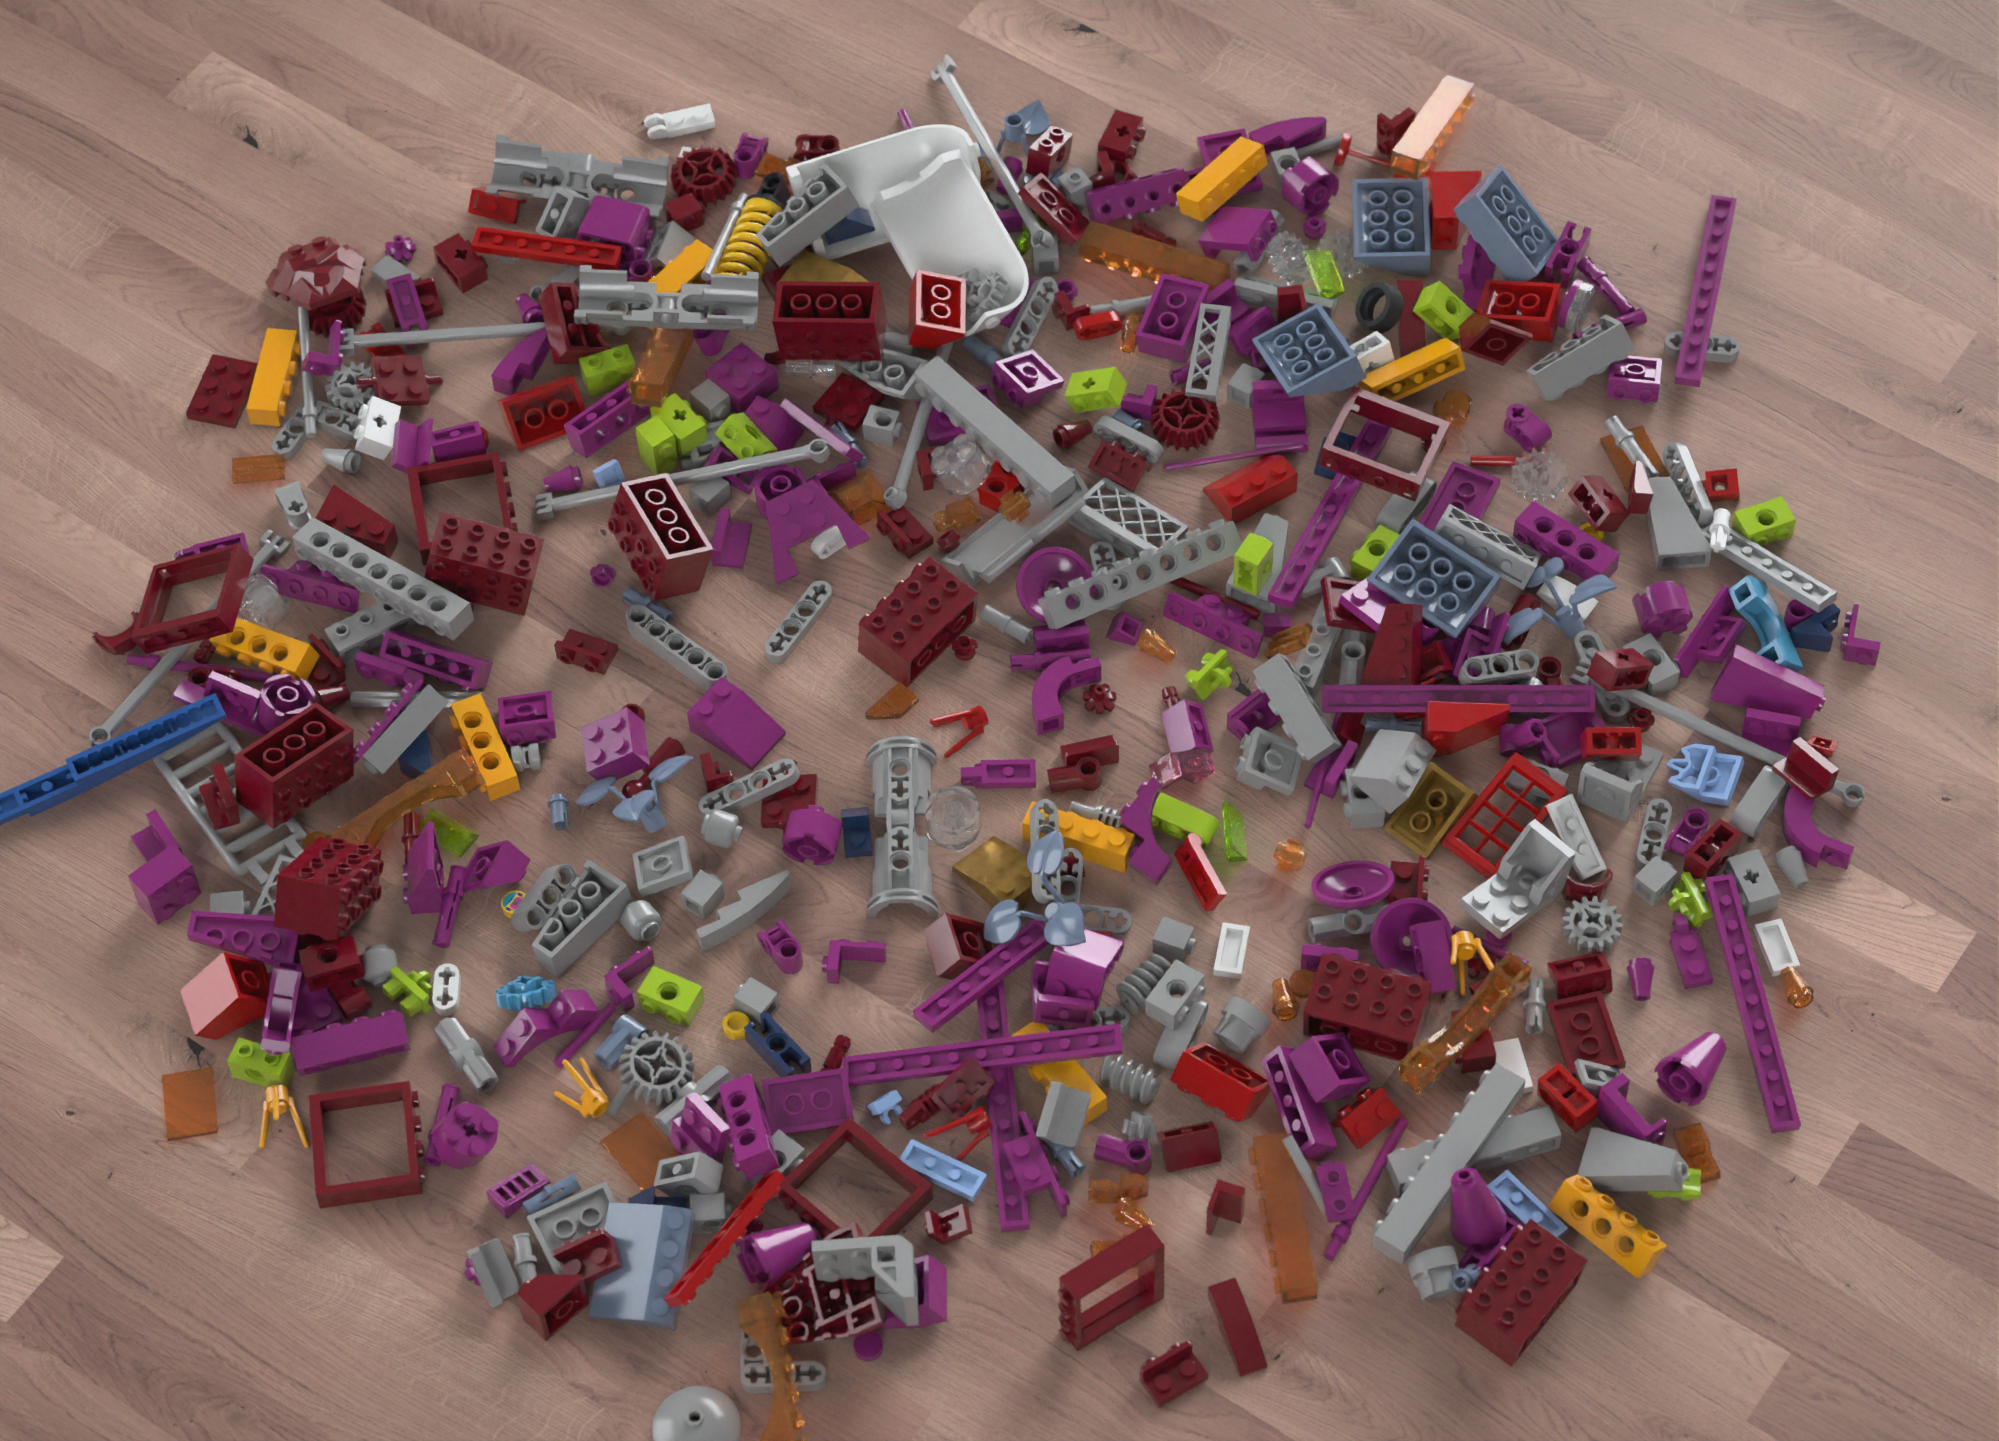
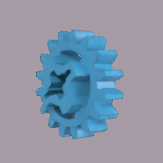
[495,975,557,1011]

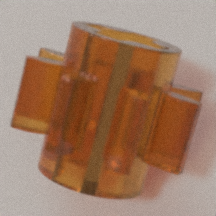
[998,490,1031,523]
[1273,838,1307,874]

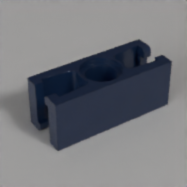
[744,1012,812,1077]

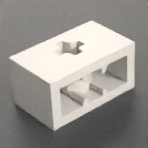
[1350,331,1395,388]
[354,396,401,460]

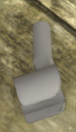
[530,275,557,302]

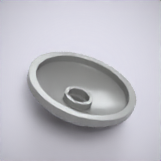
[652,1386,741,1441]

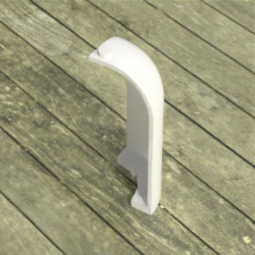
[786,125,981,260]
[870,149,1029,337]

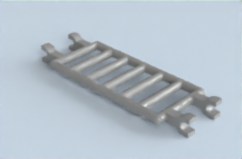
[153,720,306,891]

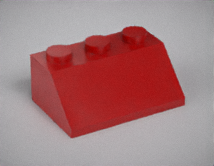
[908,269,966,350]
[497,375,585,451]
[1203,454,1298,524]
[1170,1041,1271,1122]

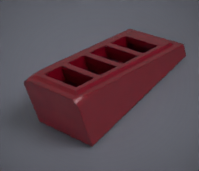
[1627,461,1653,514]

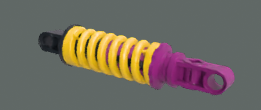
[693,172,791,356]

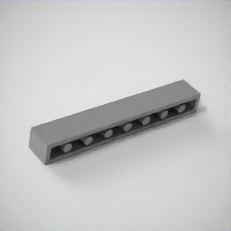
[914,356,1076,508]
[1371,1063,1526,1265]

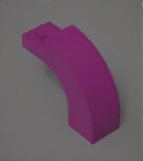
[1032,656,1101,736]
[1782,786,1854,870]

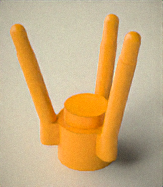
[1450,931,1499,996]
[554,1057,610,1118]
[259,1085,309,1149]

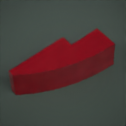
[1396,280,1426,358]
[1208,1277,1267,1377]

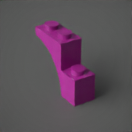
[1119,777,1173,886]
[260,960,302,1055]
[493,989,599,1067]

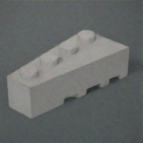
[756,162,860,267]
[1526,314,1635,401]
[532,859,633,978]

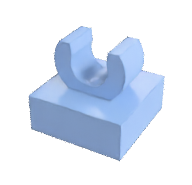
[592,459,626,489]
[866,1090,903,1125]

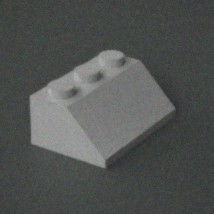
[1349,729,1436,814]

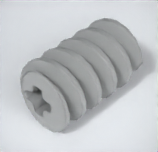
[1116,954,1171,1015]
[1099,1055,1163,1104]

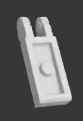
[644,104,716,140]

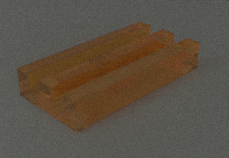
[232,454,285,484]
[1264,622,1313,660]

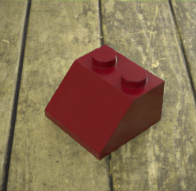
[1459,313,1532,366]
[923,913,993,980]
[516,1274,589,1341]

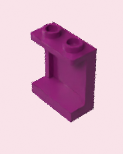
[1198,206,1279,262]
[1526,710,1607,769]
[1030,960,1095,1028]
[1597,1072,1668,1146]

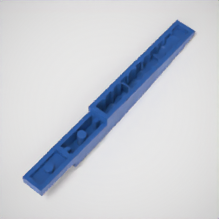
[0,693,227,825]

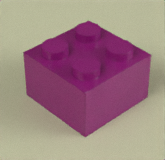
[704,342,779,414]
[581,707,650,780]
[128,844,202,925]
[1289,1032,1371,1103]

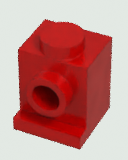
[1701,468,1740,502]

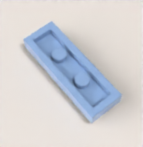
[900,1139,987,1202]
[1487,1169,1568,1239]

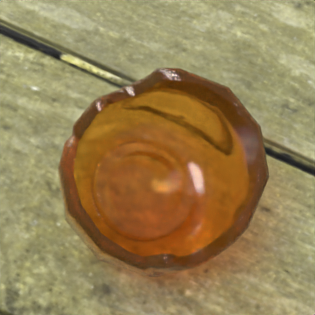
[1433,391,1472,429]

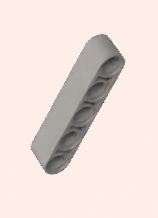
[626,604,729,691]

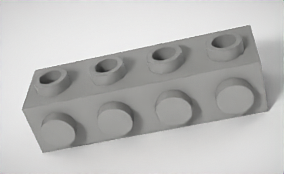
[324,602,425,665]
[1253,653,1342,764]

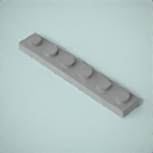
[1701,523,1837,613]

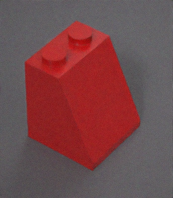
[1428,171,1482,251]
[180,952,270,1040]

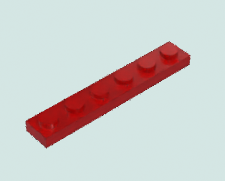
[471,226,623,270]
[663,1170,785,1308]

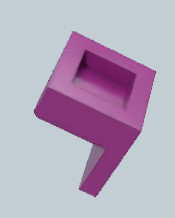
[1121,384,1157,421]

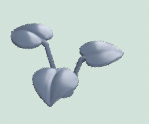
[977,99,1064,187]
[1503,557,1617,646]
[575,756,694,833]
[984,830,1086,947]

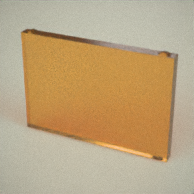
[1600,425,1670,492]
[161,1067,219,1141]
[600,1112,679,1191]

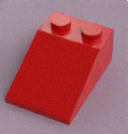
[1476,279,1563,342]
[1422,701,1510,757]

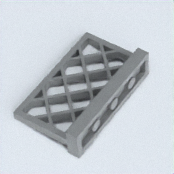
[1066,477,1189,569]
[1434,504,1542,590]

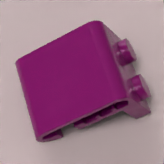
[577,195,655,262]
[1251,380,1309,454]
[1043,928,1125,1011]

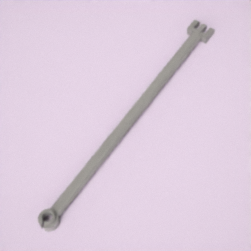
[930,55,1054,250]
[883,268,980,510]
[339,322,631,355]
[535,439,830,520]
[89,529,291,747]
[1569,657,1865,807]

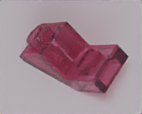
[1148,747,1216,791]

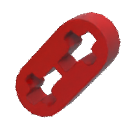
[1073,311,1122,341]

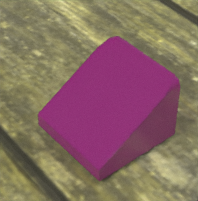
[1106,610,1144,646]
[1264,613,1291,638]

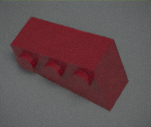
[539,282,611,364]
[315,484,399,559]
[1360,604,1423,685]

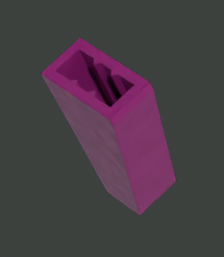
[1710,645,1826,719]

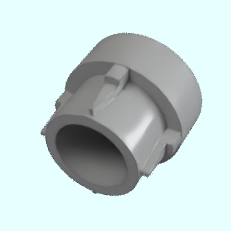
[1213,996,1271,1054]
[1406,1246,1459,1301]

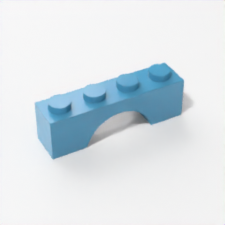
[1728,575,1804,672]

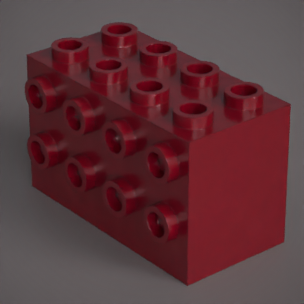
[772,281,887,362]
[608,473,714,601]
[424,512,544,616]
[858,557,978,688]
[235,702,354,829]
[274,837,384,941]
[1303,953,1432,1064]
[1455,1218,1588,1367]

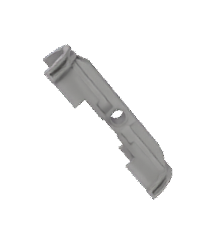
[485,134,669,219]
[574,265,759,331]
[867,736,938,918]

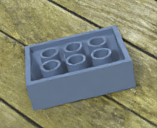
[1454,164,1559,282]
[1352,178,1430,275]
[1252,303,1366,397]
[1367,519,1501,639]
[589,1202,695,1330]

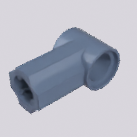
[593,1014,649,1070]

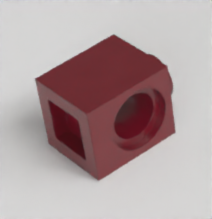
[664,192,705,232]

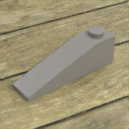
[833,349,928,399]

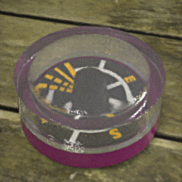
[1558,279,1597,333]

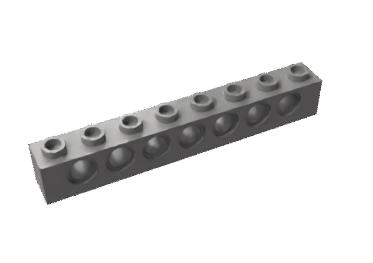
[292,518,474,640]
[1038,518,1242,629]

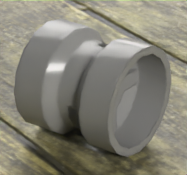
[511,743,542,773]

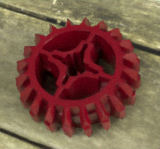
[670,145,738,207]
[298,288,367,338]
[1150,387,1220,452]

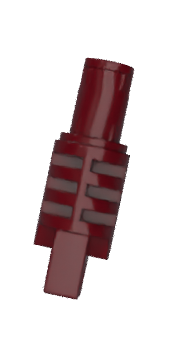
[899,1083,942,1131]

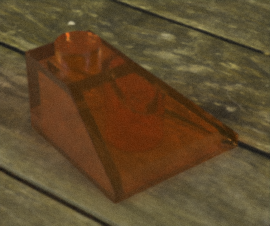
[826,469,892,526]

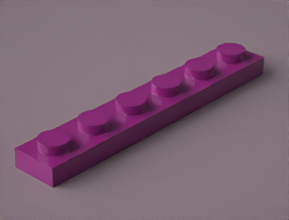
[913,919,1050,1033]

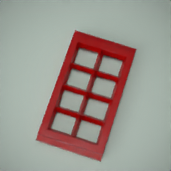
[1441,752,1568,879]

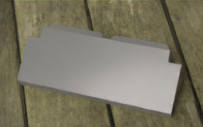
[941,467,1089,586]

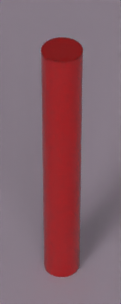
[1470,455,1549,466]

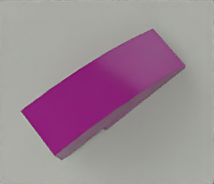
[1249,117,1327,158]
[491,327,551,396]

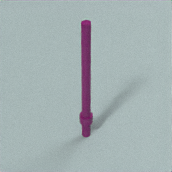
[127,654,280,682]
[1323,1118,1409,1261]

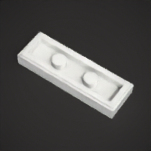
[1546,794,1607,881]

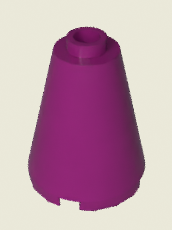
[1655,1032,1727,1106]
[1450,1168,1507,1247]
[736,1223,819,1291]

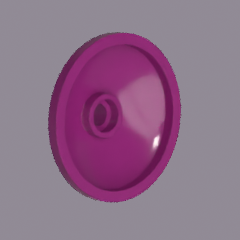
[1016,547,1095,624]
[1311,861,1395,910]
[1370,898,1453,977]

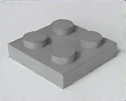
[632,835,693,897]

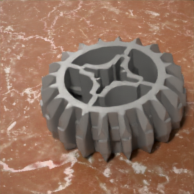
[618,1030,695,1107]

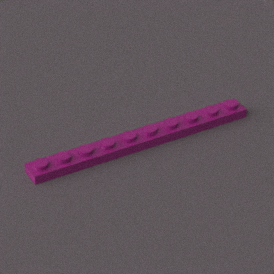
[1674,195,1737,387]
[1268,419,1392,609]
[1322,685,1595,712]
[1704,874,1801,1134]
[977,980,1030,1232]
[842,1023,1123,1087]

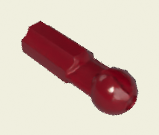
[622,736,686,799]

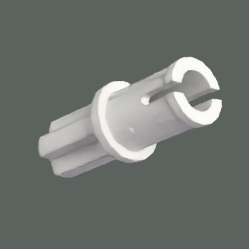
[1709,508,1731,553]

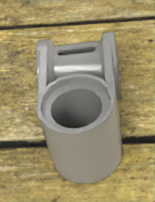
[274,481,312,531]

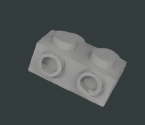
[1234,726,1302,796]

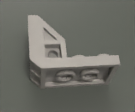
[1576,744,1664,822]
[1459,819,1576,939]
[812,1235,919,1326]

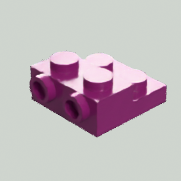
[990,349,1065,408]
[1606,356,1662,403]
[498,691,556,746]
[669,1092,730,1164]

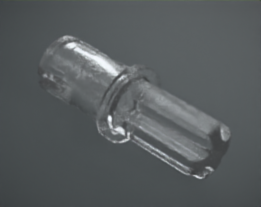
[785,360,835,378]

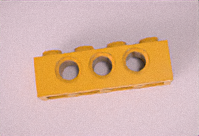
[209,618,320,681]
[449,693,520,801]
[1548,1175,1667,1279]

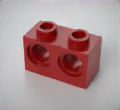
[977,460,1024,513]
[1537,1063,1598,1133]

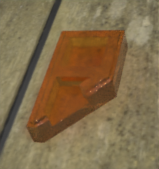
[865,682,919,720]

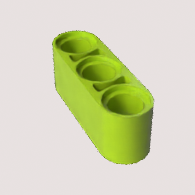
[1152,792,1220,849]

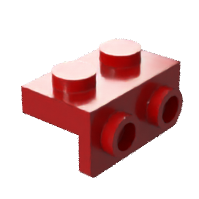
[1331,1087,1401,1150]

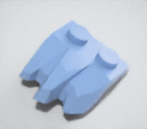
[1666,744,1744,806]

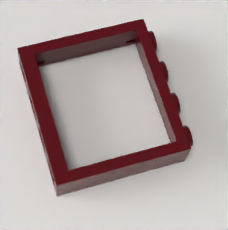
[1318,386,1450,502]
[407,452,518,565]
[131,543,254,654]
[308,1081,426,1209]
[778,1117,933,1239]
[1058,1223,1165,1351]

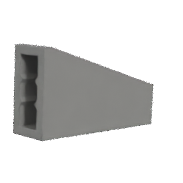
[1646,476,1712,570]
[1226,513,1289,613]
[361,684,449,775]
[1577,1127,1688,1192]

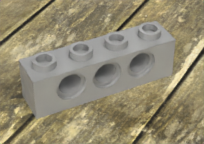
[1293,597,1344,700]

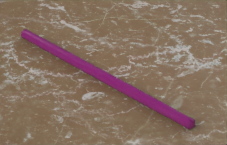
[1163,442,1306,471]
[1304,712,1343,829]

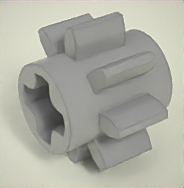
[1122,1112,1159,1144]

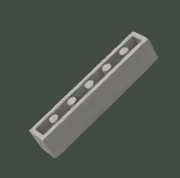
[1386,1106,1562,1197]

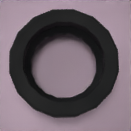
[1355,282,1404,333]

